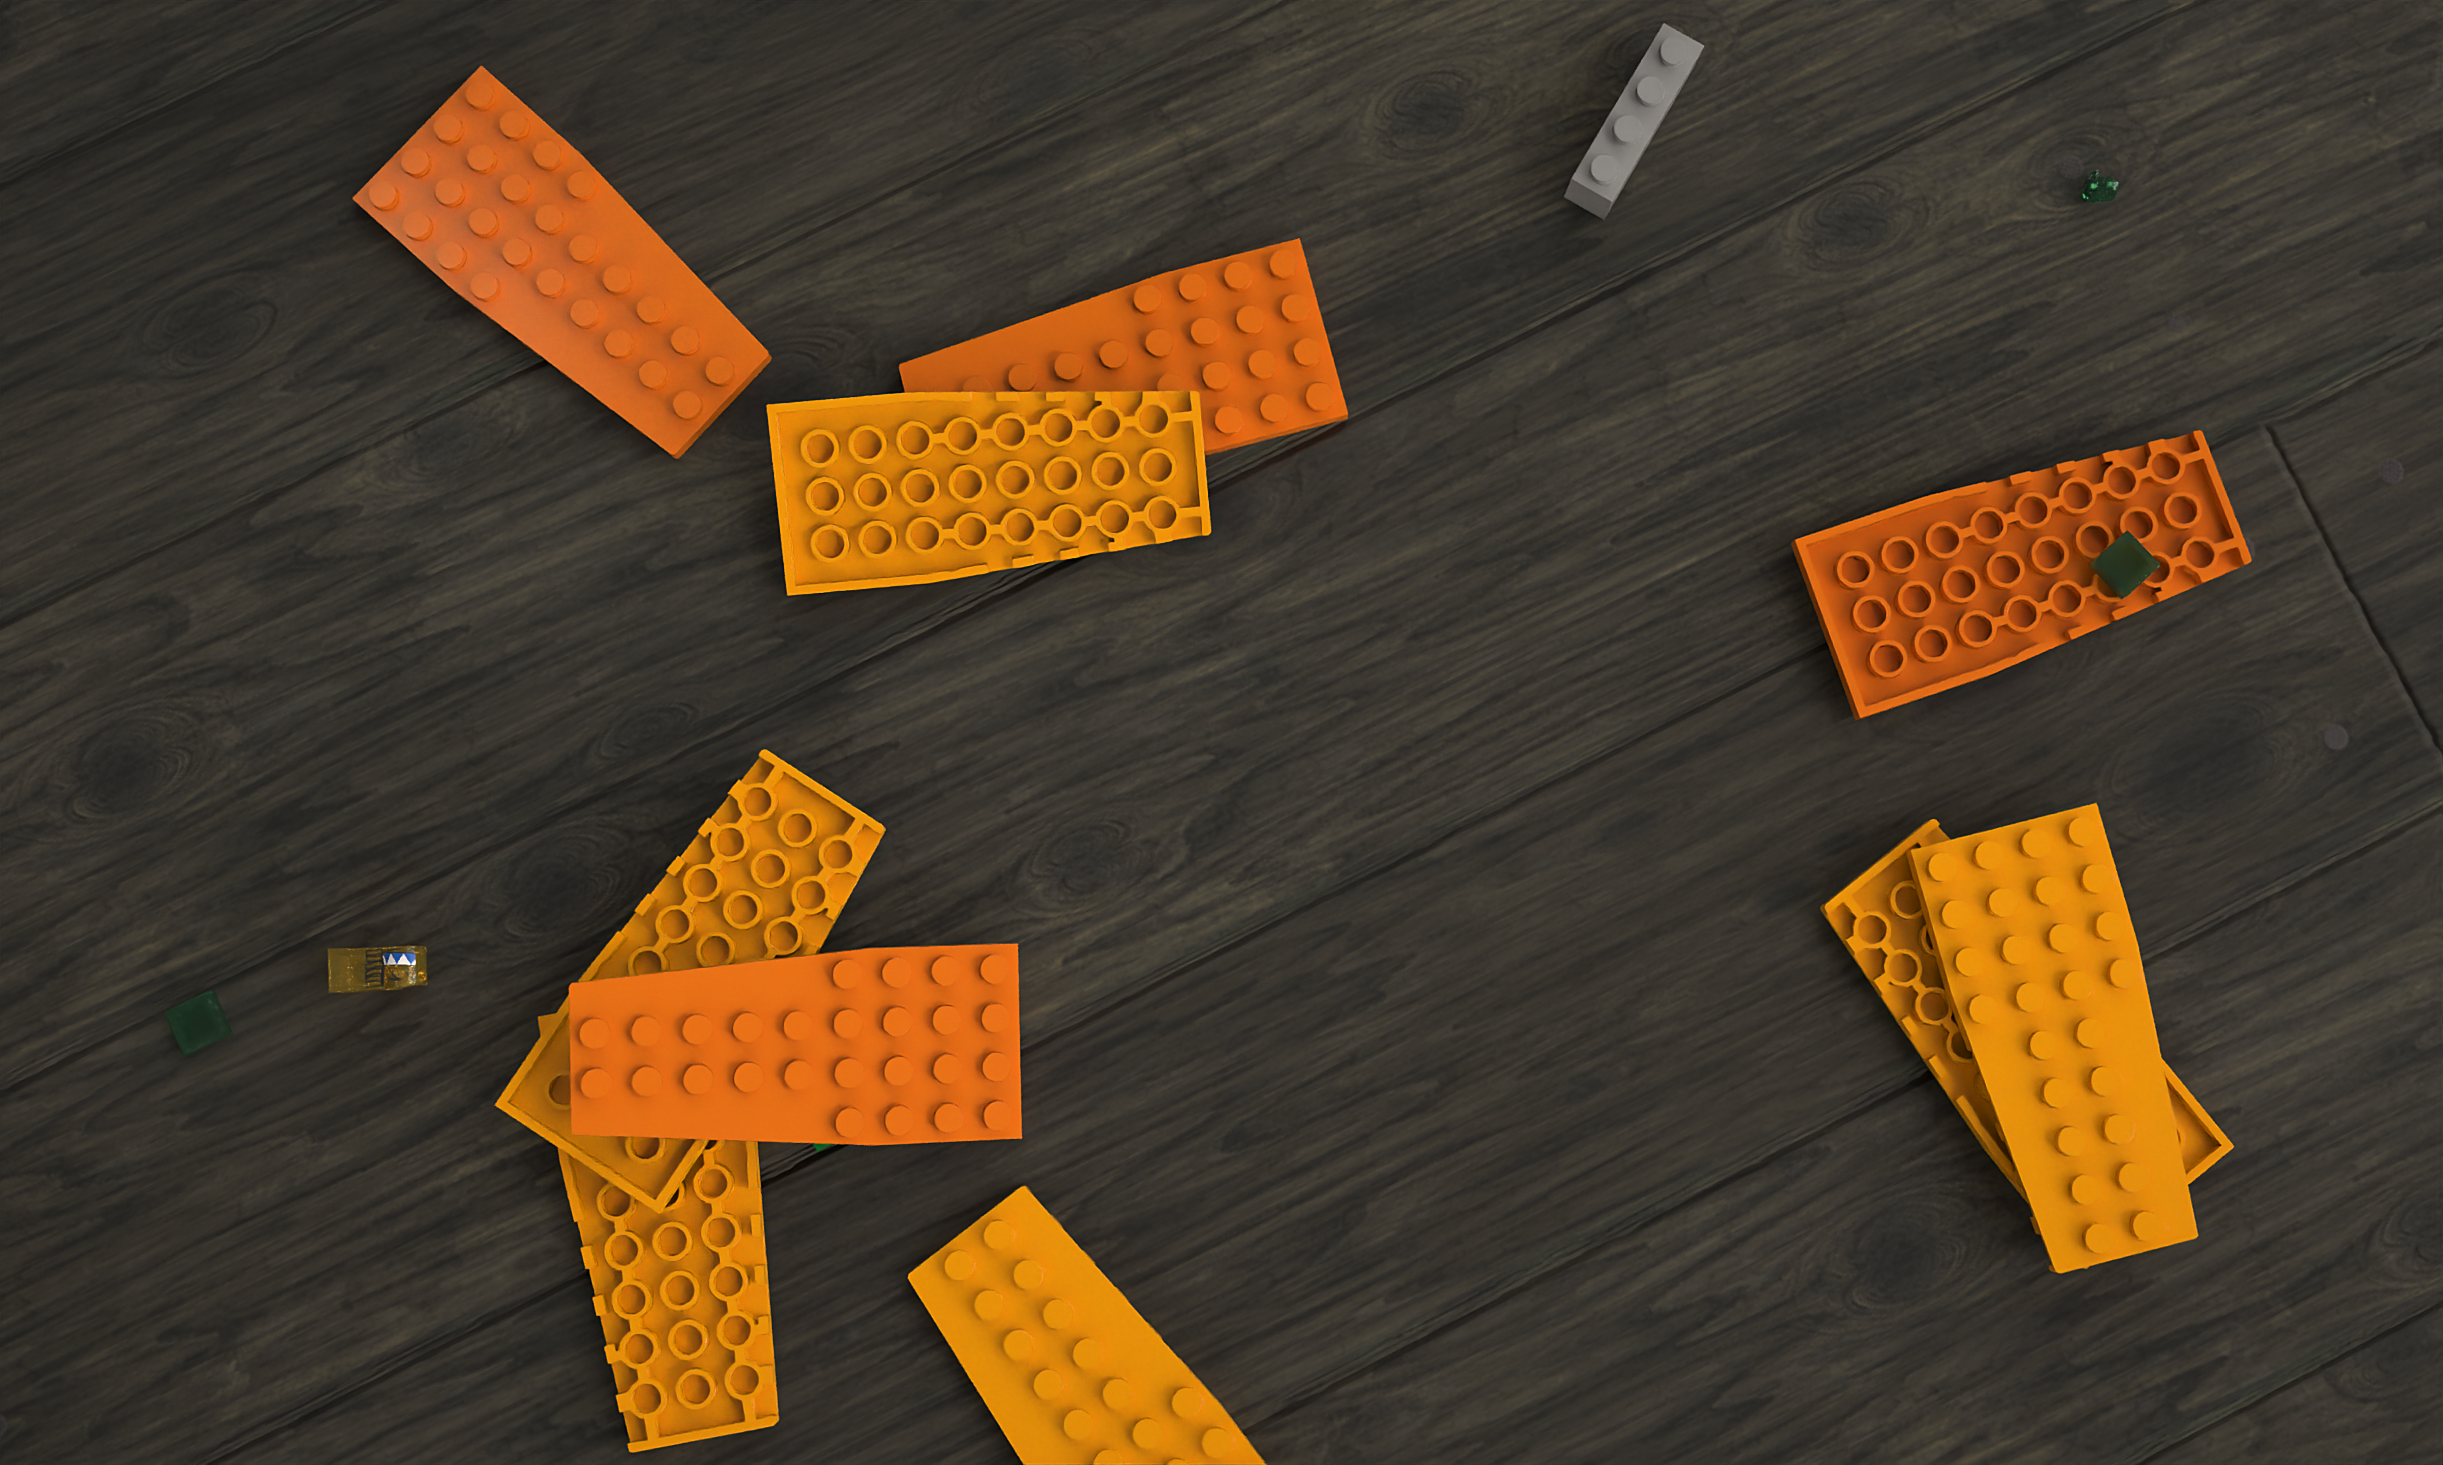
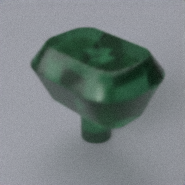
[2081,171,2120,203]

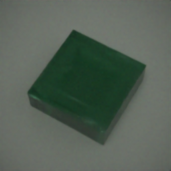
[2088,530,2161,599]
[164,991,234,1056]

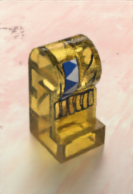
[328,946,428,994]

